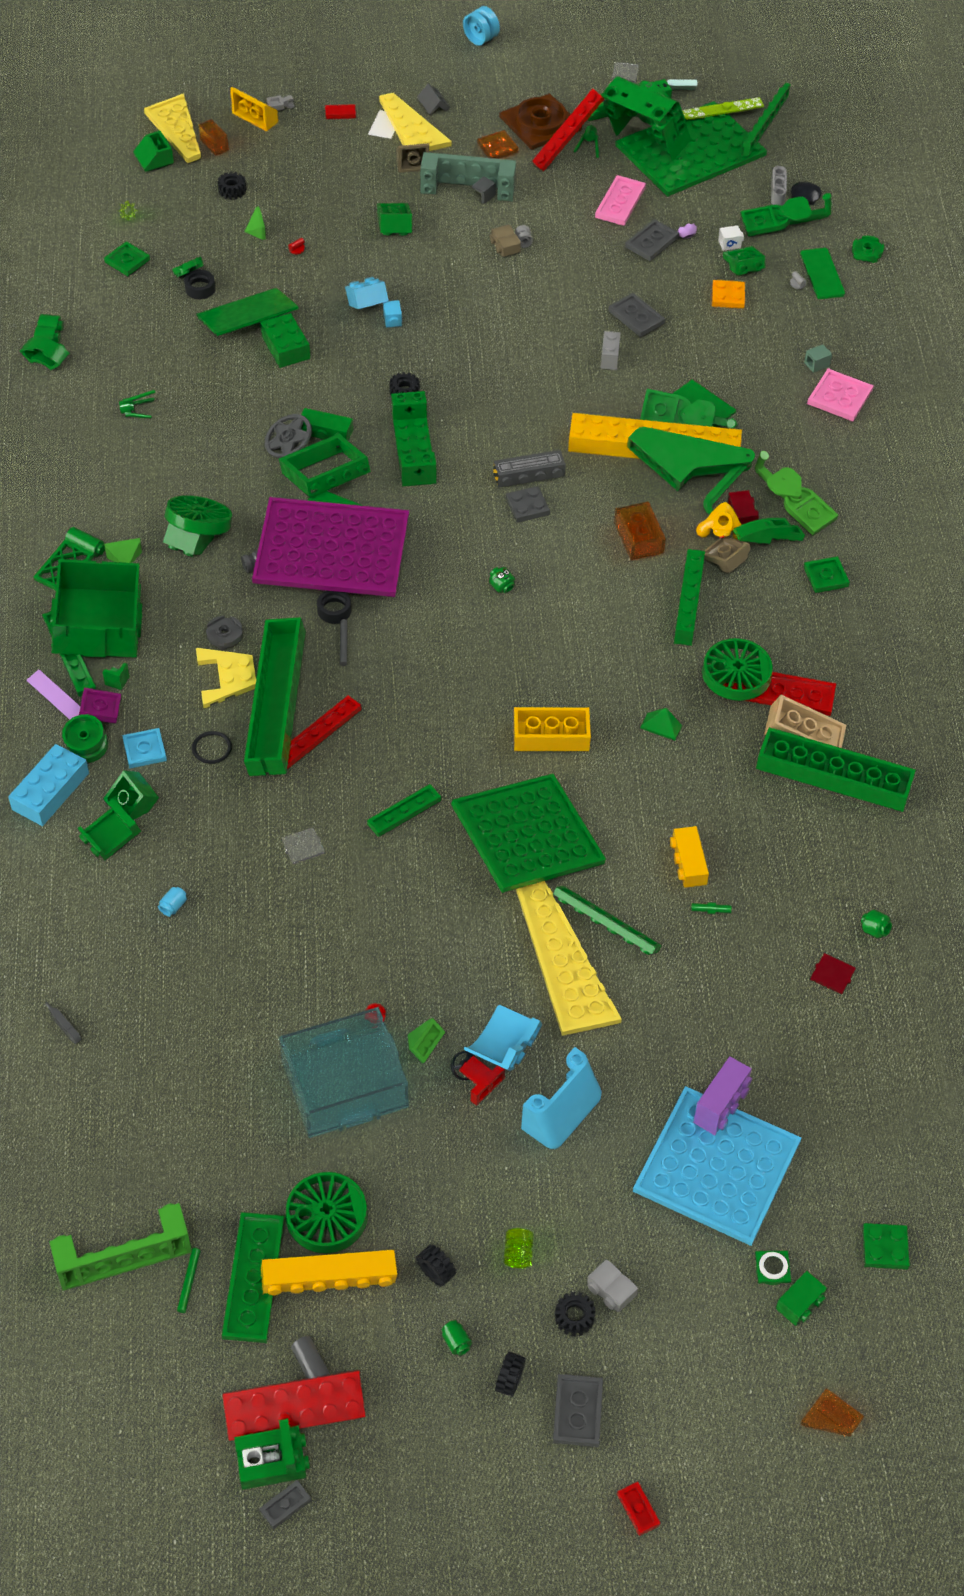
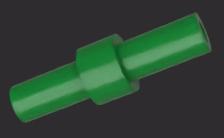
[691,902,732,914]

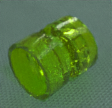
[504,1228,534,1268]

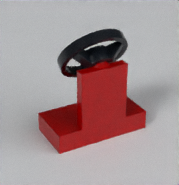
[451,1051,505,1106]

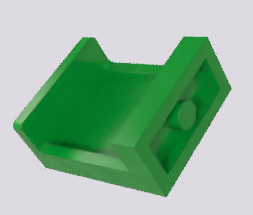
[77,798,141,861]

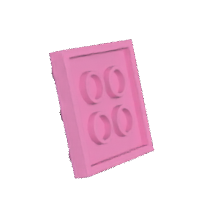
[807,369,874,421]

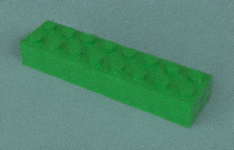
[756,727,916,812]

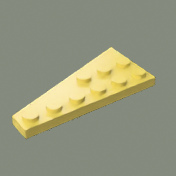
[144,93,201,163]
[379,93,452,151]

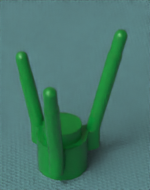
[573,125,599,158]
[119,390,156,419]

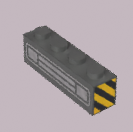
[493,450,566,488]

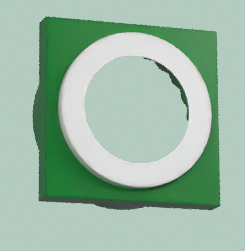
[755,1251,791,1285]

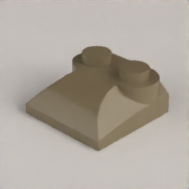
[704,537,750,573]

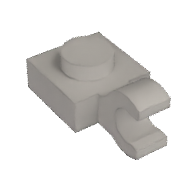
[266,95,294,111]

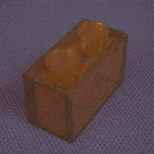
[199,119,229,156]

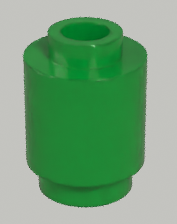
[441,1320,472,1356]

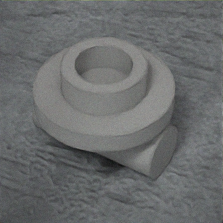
[790,271,806,289]

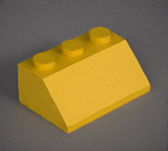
[230,87,278,131]

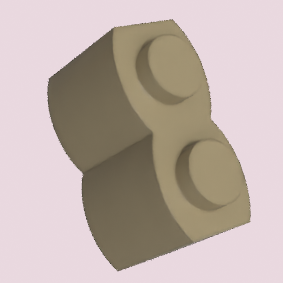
[489,224,521,257]

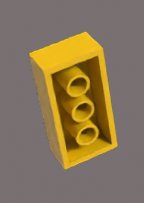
[514,707,591,751]

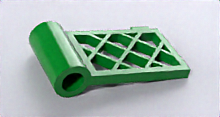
[33,527,105,591]

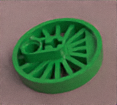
[164,495,232,535]
[702,638,773,701]
[285,1172,368,1253]

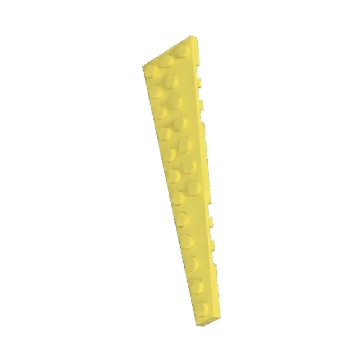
[516,881,622,1036]

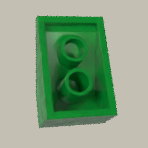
[377,203,412,235]

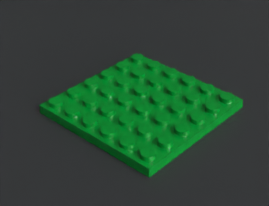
[451,773,606,893]

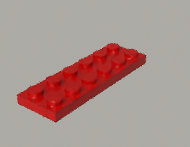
[723,672,836,716]
[222,1370,366,1441]

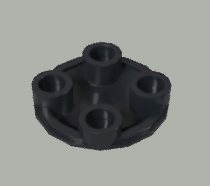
[791,181,822,205]

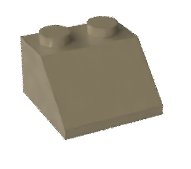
[396,143,429,173]

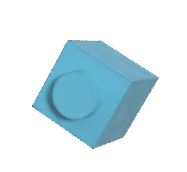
[383,300,402,327]

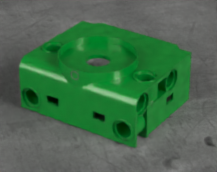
[601,76,691,161]

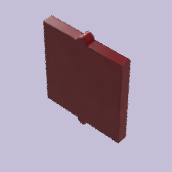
[810,953,856,994]

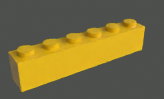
[261,1250,397,1295]

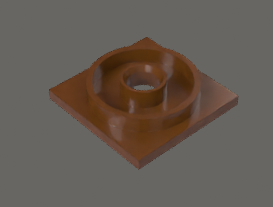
[499,93,582,150]

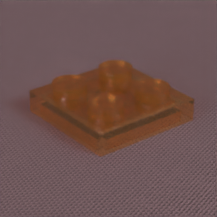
[477,130,519,159]

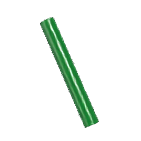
[177,1248,200,1313]

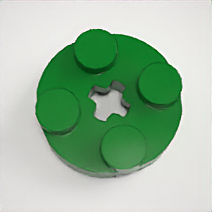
[852,235,884,263]
[172,256,204,278]

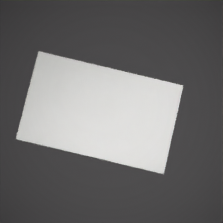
[368,110,395,139]

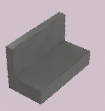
[417,83,450,115]

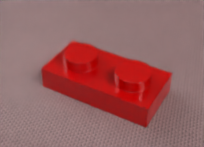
[617,1481,660,1536]

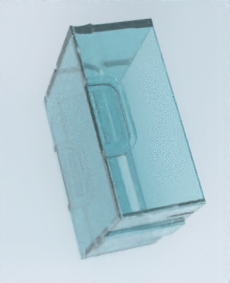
[279,1007,409,1138]

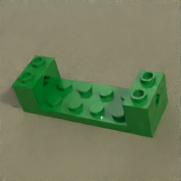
[391,391,436,487]

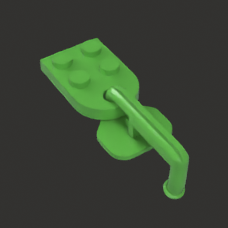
[755,451,839,536]

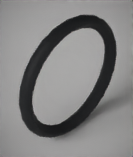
[192,731,232,764]

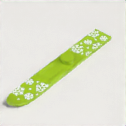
[682,97,764,119]

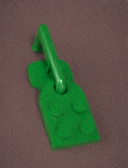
[740,193,832,237]
[640,389,738,429]

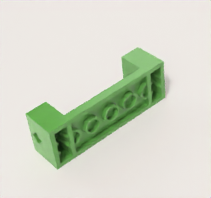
[49,1203,192,1291]

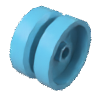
[463,6,500,45]

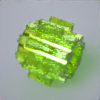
[117,200,138,221]

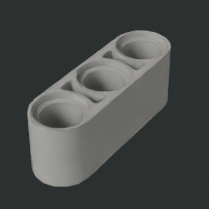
[771,166,787,206]

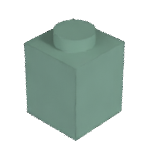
[804,344,832,373]

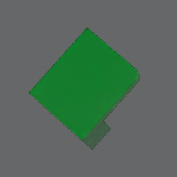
[103,663,130,690]

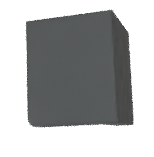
[472,176,496,204]

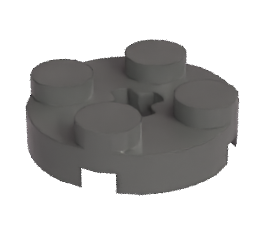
[206,616,243,650]

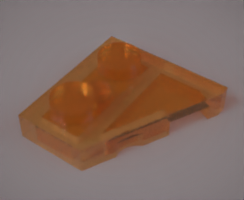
[801,1388,864,1437]

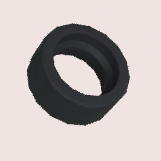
[184,270,216,300]
[317,590,351,624]

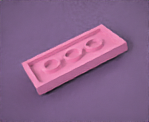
[595,175,646,226]

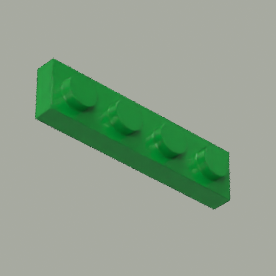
[367,784,441,837]

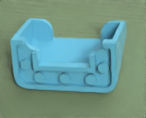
[521,1047,602,1149]

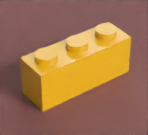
[670,826,709,888]

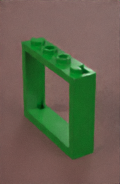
[279,434,370,498]

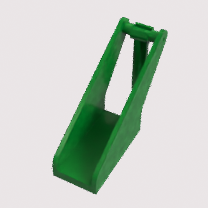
[627,427,755,515]

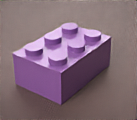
[693,1056,752,1135]

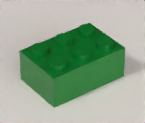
[260,313,310,368]

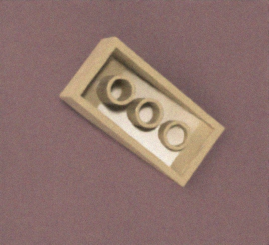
[764,695,846,748]

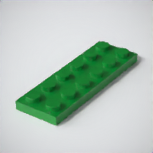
[222,1212,285,1343]

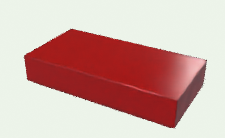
[325,104,356,119]

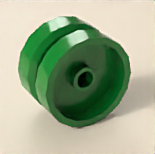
[62,714,108,763]

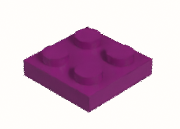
[79,687,121,724]

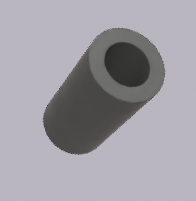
[291,1336,330,1378]

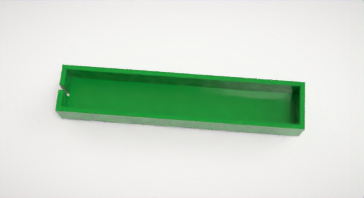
[244,617,306,776]

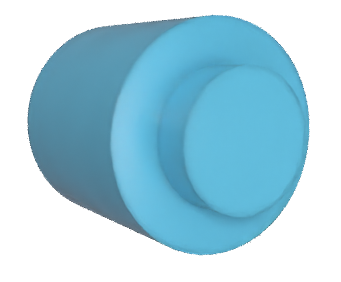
[158,887,187,916]

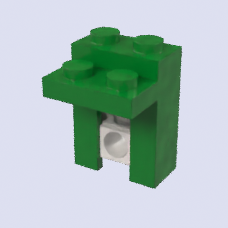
[234,1419,310,1490]

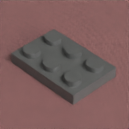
[625,219,679,261]
[608,293,665,337]
[553,1374,603,1447]

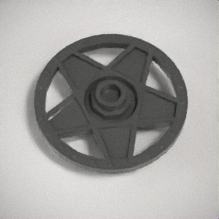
[265,414,312,458]

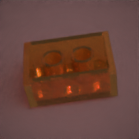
[614,501,666,560]

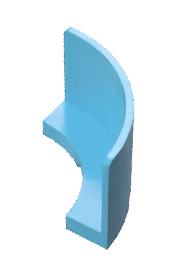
[463,1005,543,1071]

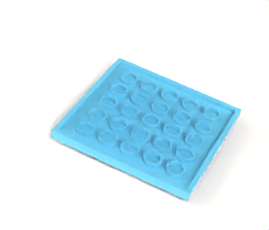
[633,1086,801,1246]

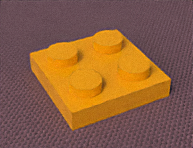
[712,280,745,309]

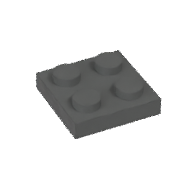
[506,486,550,523]

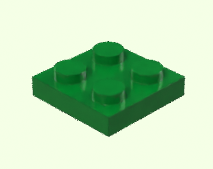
[104,241,150,276]
[804,556,850,593]
[862,1223,909,1270]

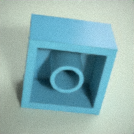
[345,277,389,309]

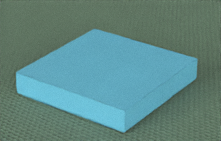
[122,728,167,769]

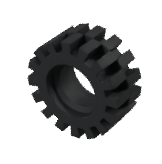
[218,172,246,200]
[389,372,420,396]
[416,1244,456,1287]
[555,1292,596,1336]
[495,1351,526,1397]

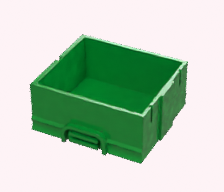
[50,559,143,658]

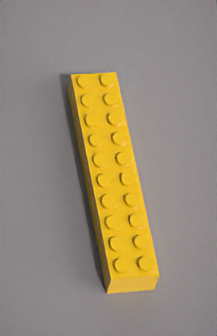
[568,413,742,459]

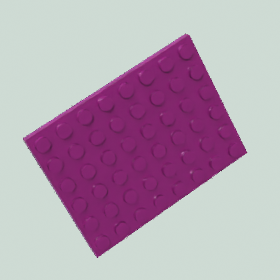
[252,497,409,597]

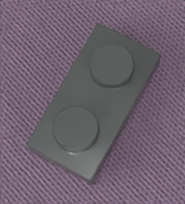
[259,1480,311,1530]

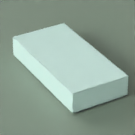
[667,80,697,90]

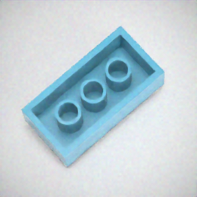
[8,744,89,826]

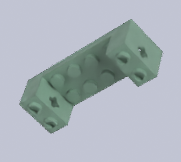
[420,152,516,201]

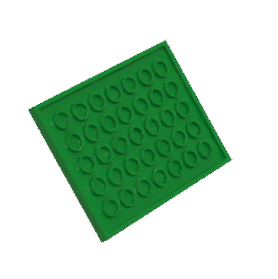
[615,101,767,197]

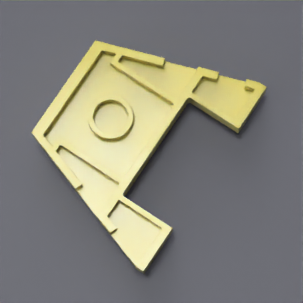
[196,648,256,708]

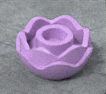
[678,223,697,239]

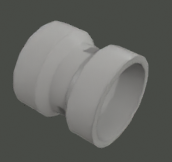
[515,225,533,248]

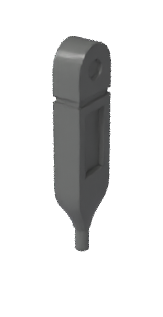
[45,1002,82,1044]

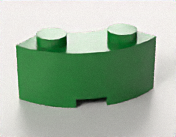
[19,336,70,370]

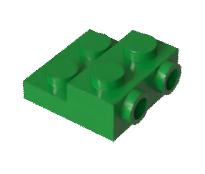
[723,246,765,275]

